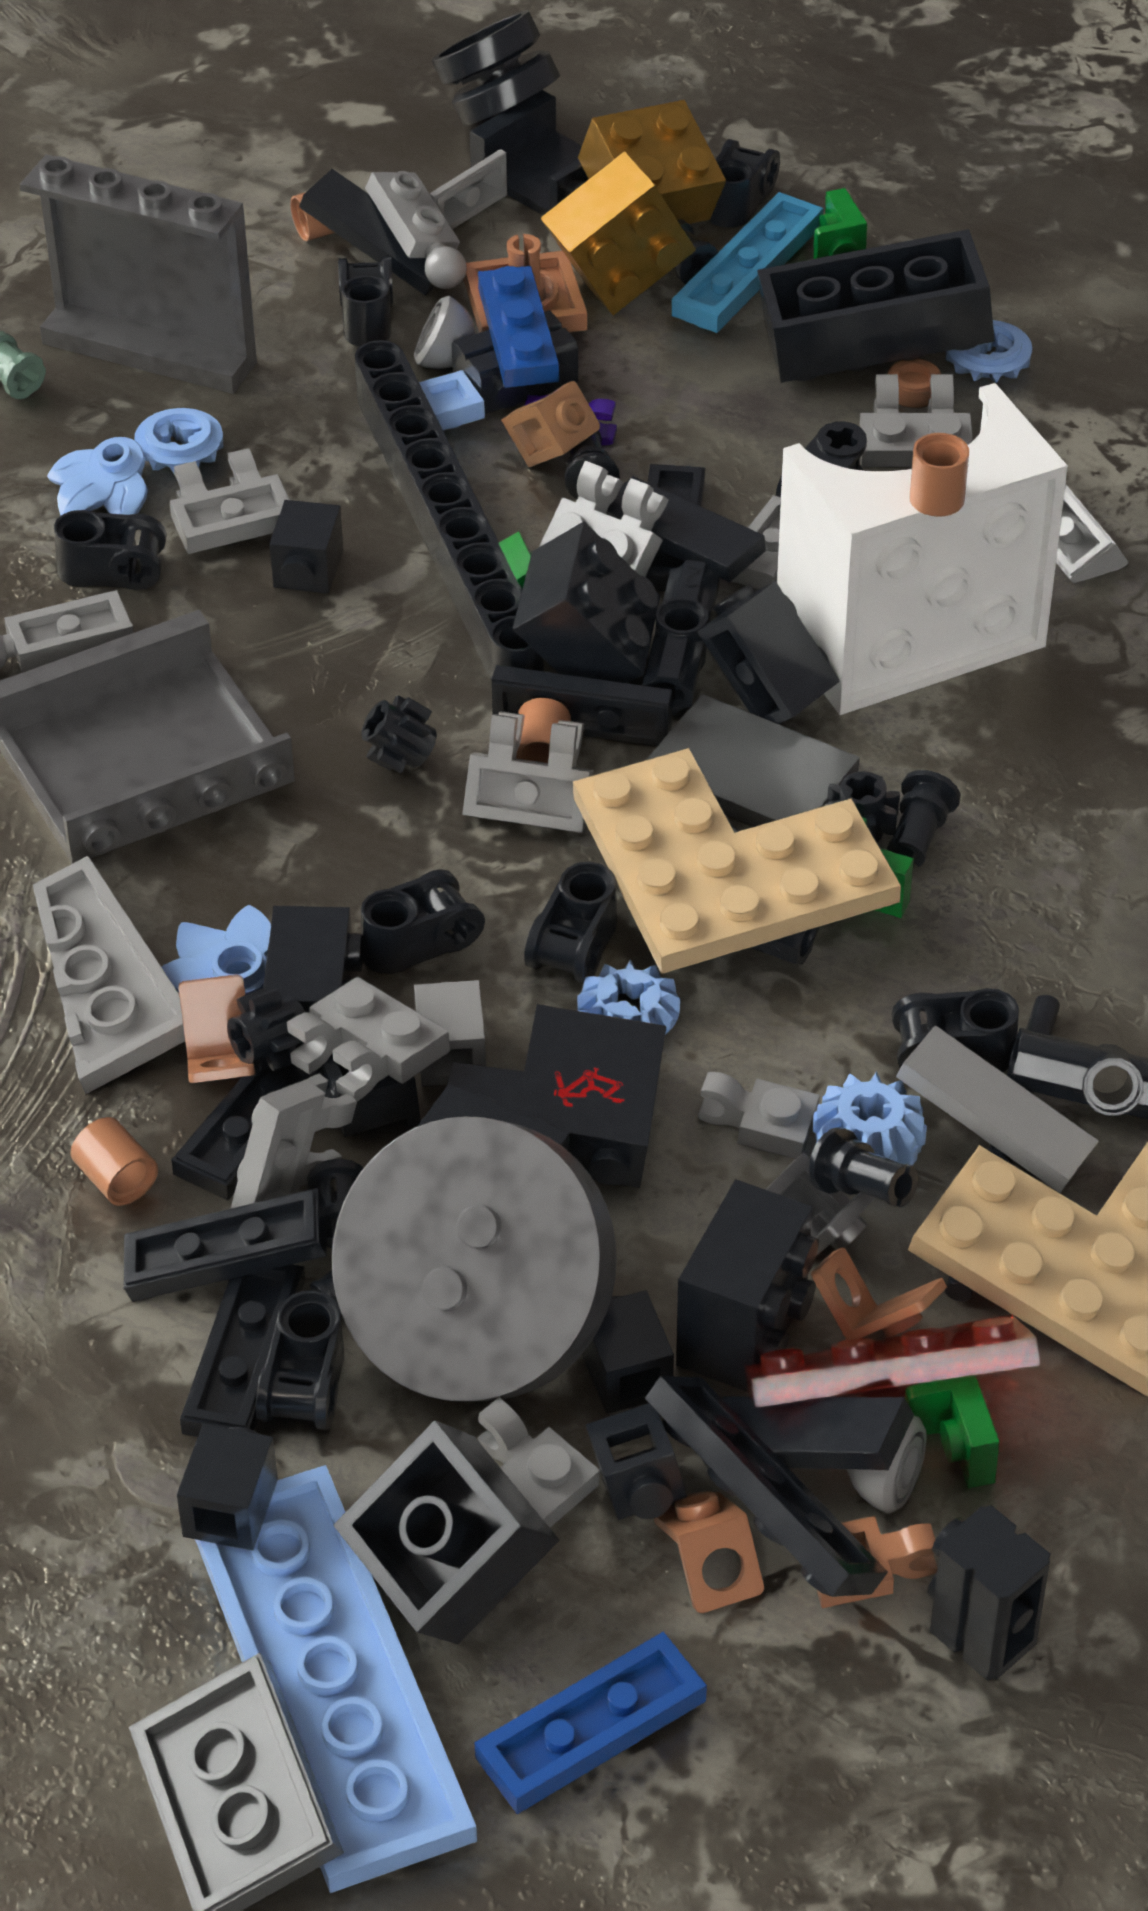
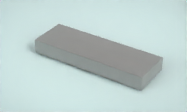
[896,1025,1099,1193]

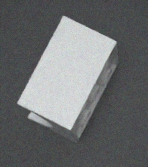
[777,383,1068,715]

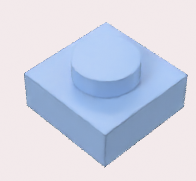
[419,370,485,430]

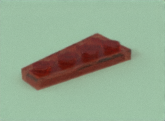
[745,1314,1040,1407]

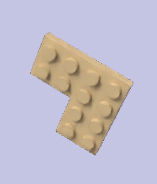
[573,748,901,974]
[908,1142,1148,1397]

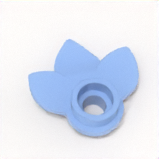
[47,437,148,515]
[162,905,271,995]

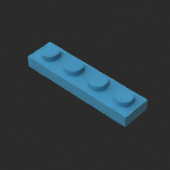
[672,192,824,333]

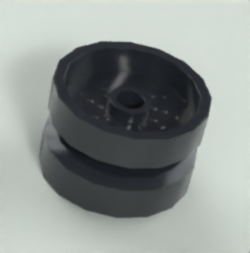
[432,9,560,125]

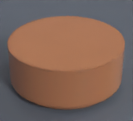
[888,359,941,408]

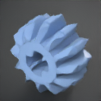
[813,1071,927,1166]

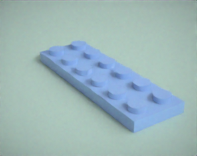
[195,1465,477,1893]

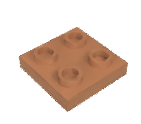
[463,234,587,333]

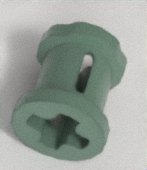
[0,331,46,399]

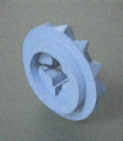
[946,320,1032,383]
[134,408,224,475]
[577,959,680,1035]

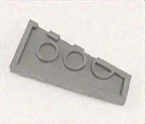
[33,856,185,1095]

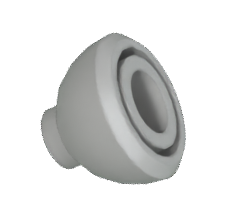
[414,296,477,369]
[847,1416,927,1514]

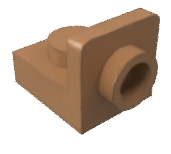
[501,381,600,467]

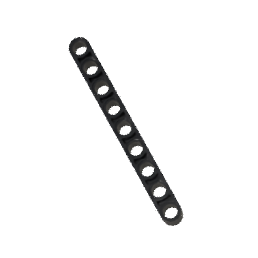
[355,340,544,679]

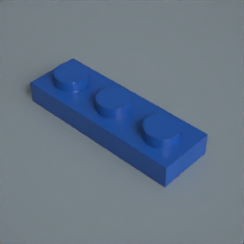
[478,266,559,388]
[474,1631,707,1814]

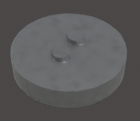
[332,1116,617,1401]

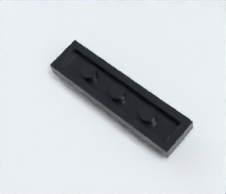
[645,1376,888,1597]

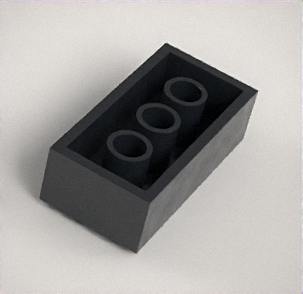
[757,229,995,383]

